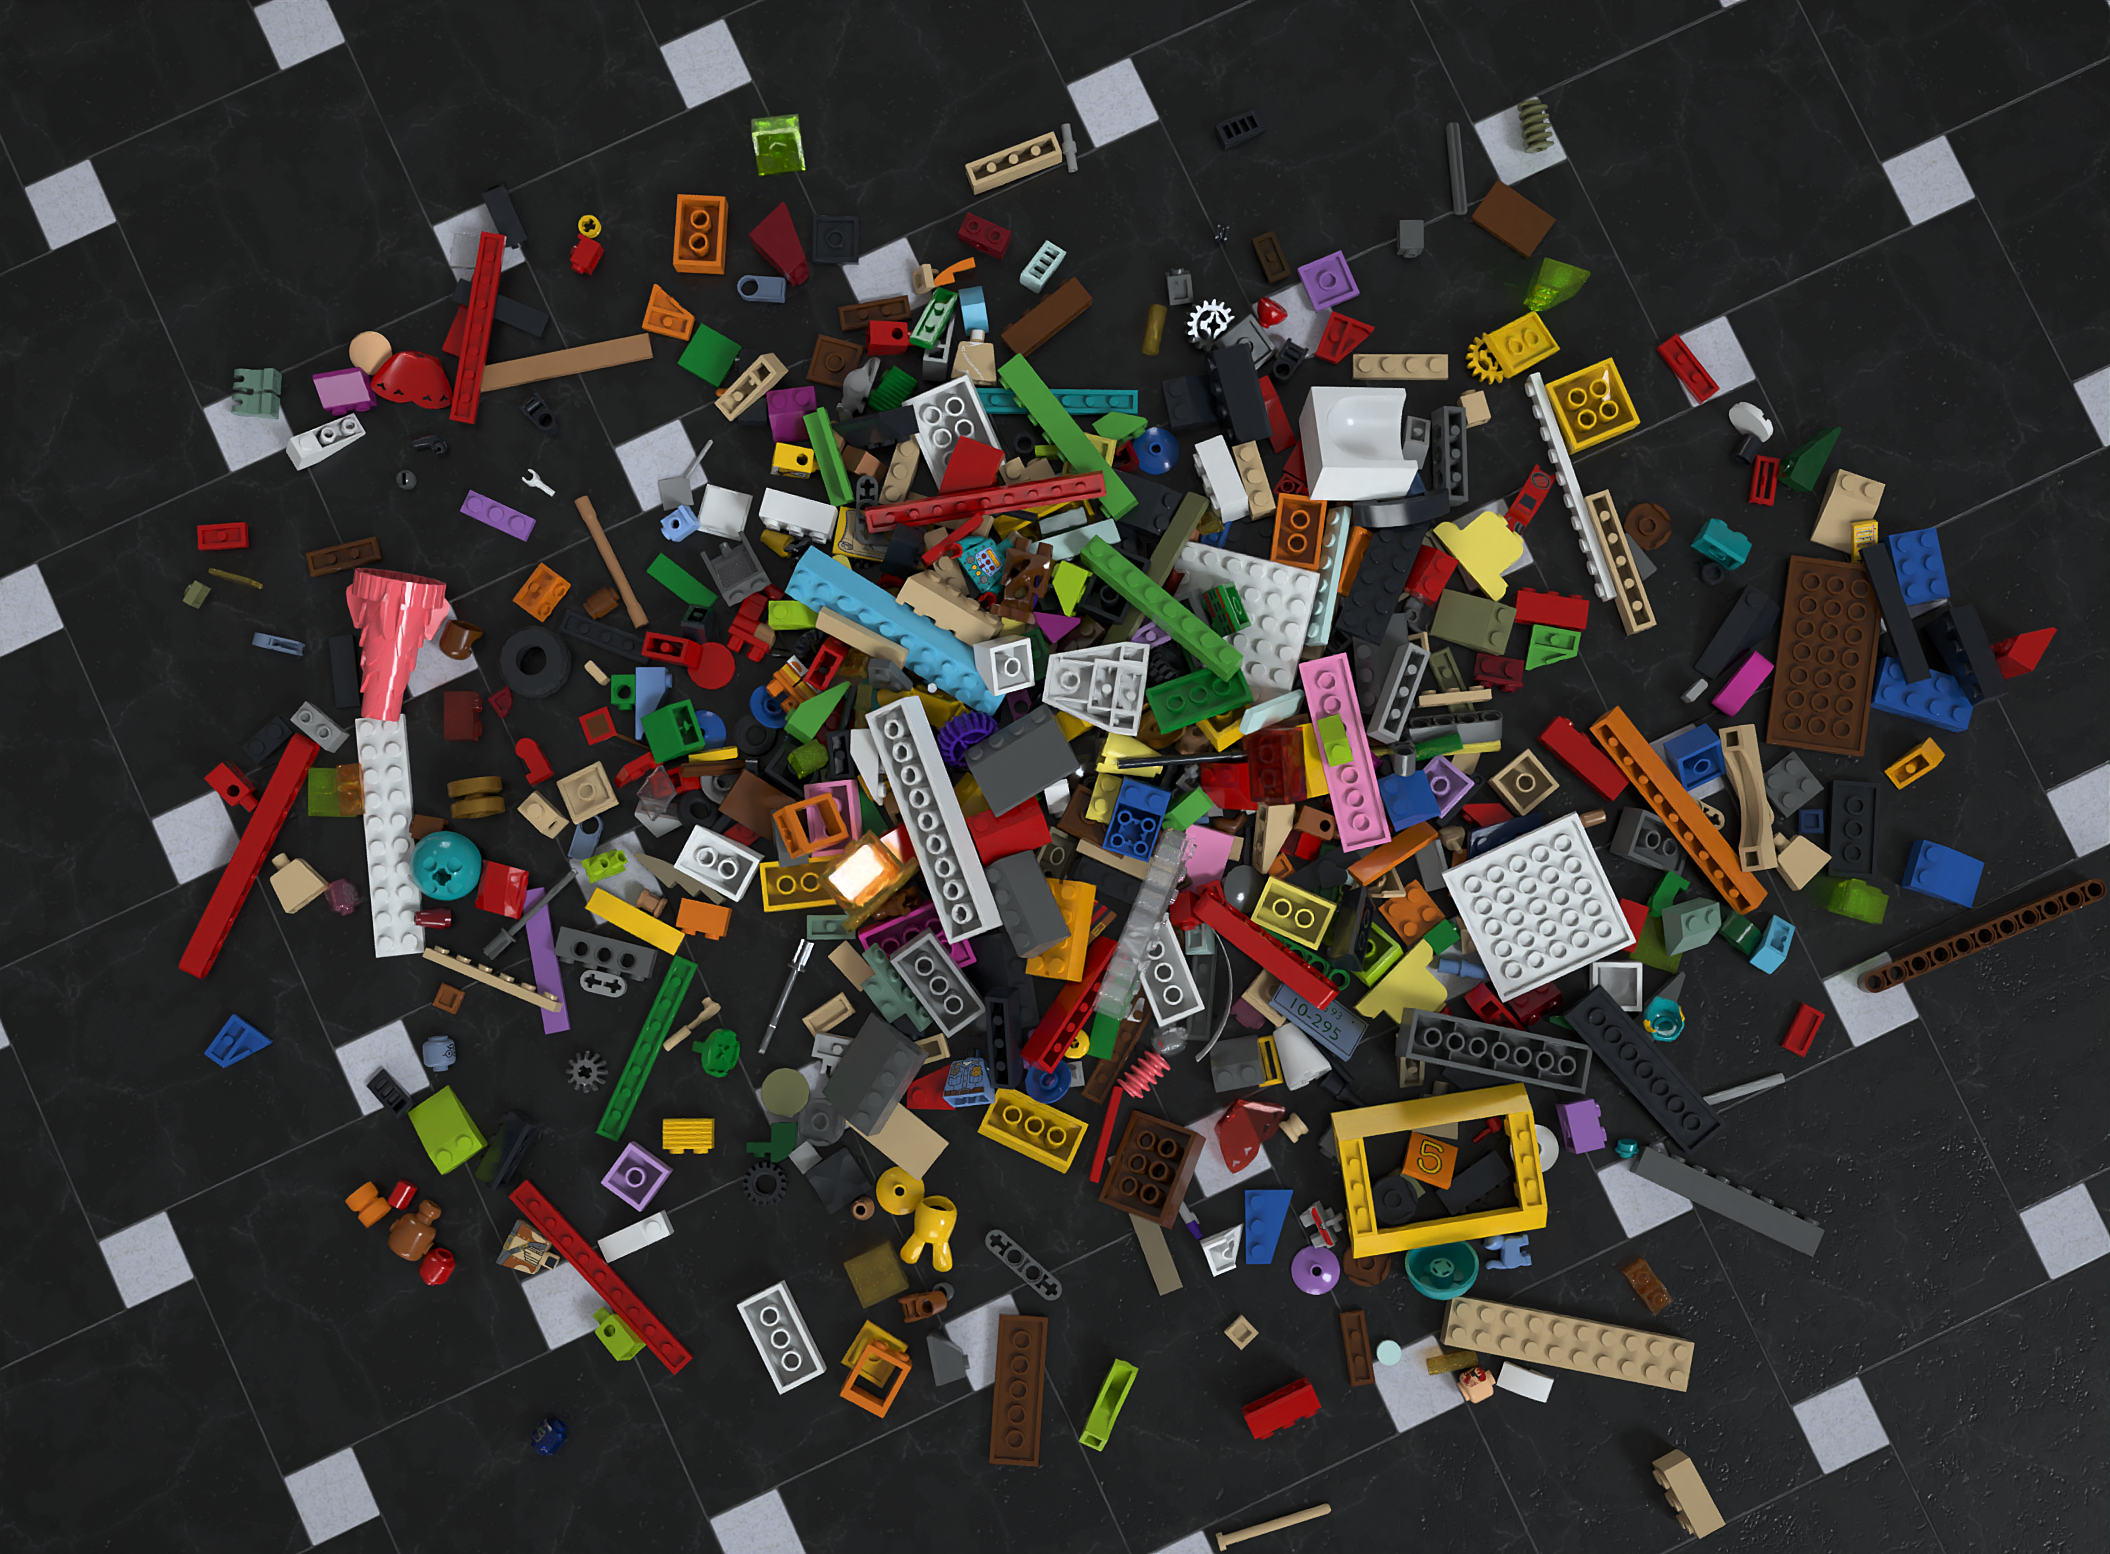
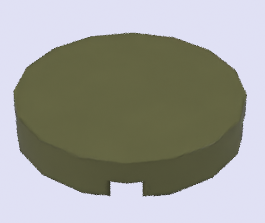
[761,1068,810,1117]

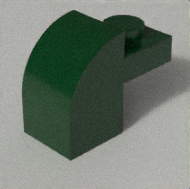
[1717,904,1763,956]
[747,1122,798,1162]

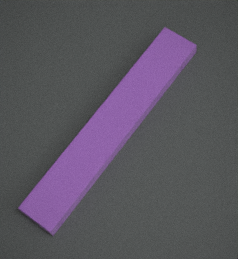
[523,887,571,1034]

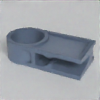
[737,275,786,303]
[252,633,305,656]
[568,815,603,861]

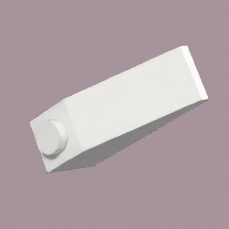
[597,1210,674,1263]

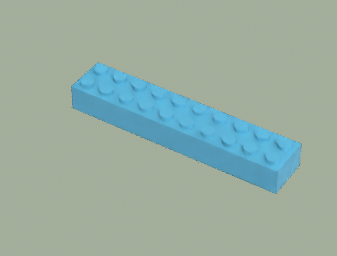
[785,545,1007,717]

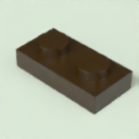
[1251,230,1292,284]

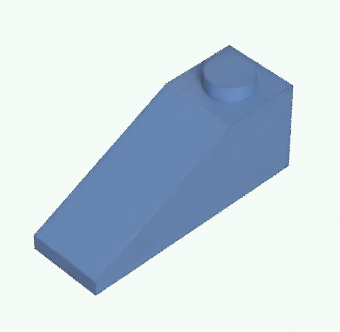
[636,667,672,741]

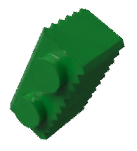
[867,365,919,413]

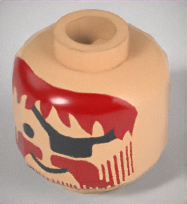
[1457,1366,1496,1403]

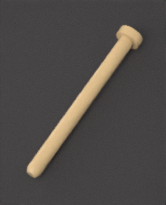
[1216,1504,1331,1551]

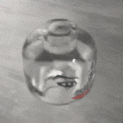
[1151,1022,1189,1058]

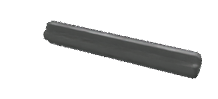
[1446,122,1468,215]

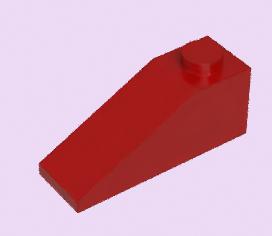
[1258,375,1297,454]
[1464,981,1527,1032]

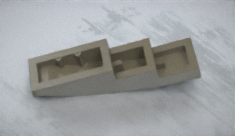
[633,852,727,906]

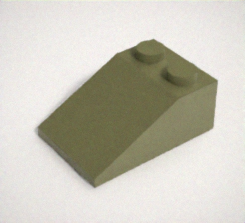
[1429,588,1517,656]

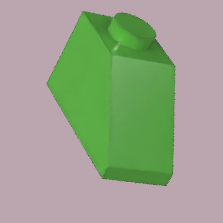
[1161,787,1214,836]

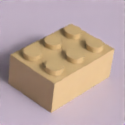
[1652,1449,1726,1539]

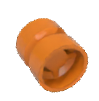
[345,1181,392,1228]

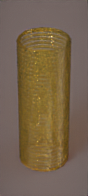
[1141,304,1167,355]
[1426,1349,1478,1376]

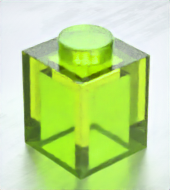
[787,739,829,779]

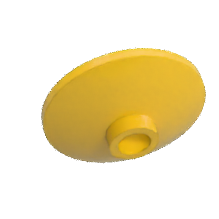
[876,1166,925,1215]

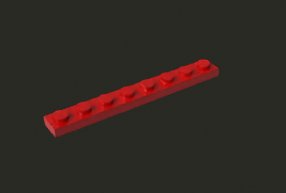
[450,231,507,424]

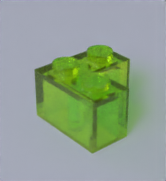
[1828,879,1889,924]

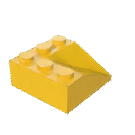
[1544,357,1640,455]

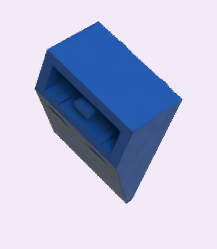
[1102,775,1171,863]

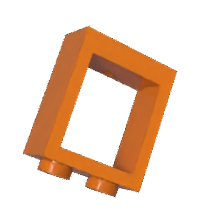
[772,792,849,859]
[840,1338,912,1418]

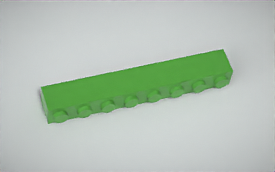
[997,353,1139,521]
[1080,534,1243,683]

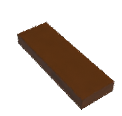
[838,295,912,332]
[306,536,382,577]
[1339,1309,1376,1387]

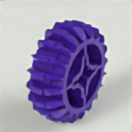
[936,710,1000,769]

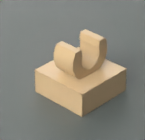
[911,264,939,295]

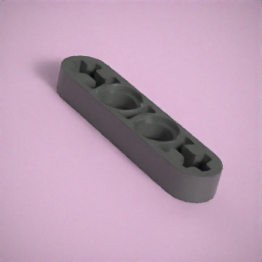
[985,1229,1062,1301]

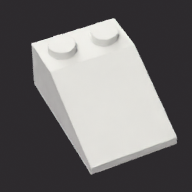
[674,825,765,902]

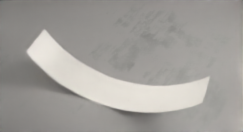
[1195,927,1232,1062]

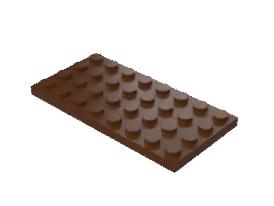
[1765,555,1882,757]

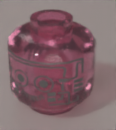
[324,879,360,916]

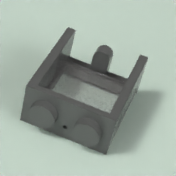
[700,531,771,607]

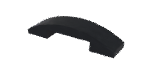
[1352,488,1450,527]

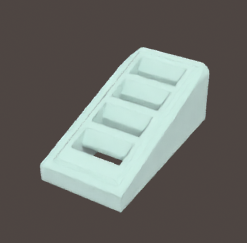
[1020,240,1066,294]

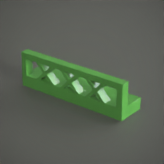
[803,407,856,507]

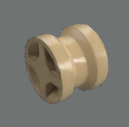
[1279,1112,1309,1143]

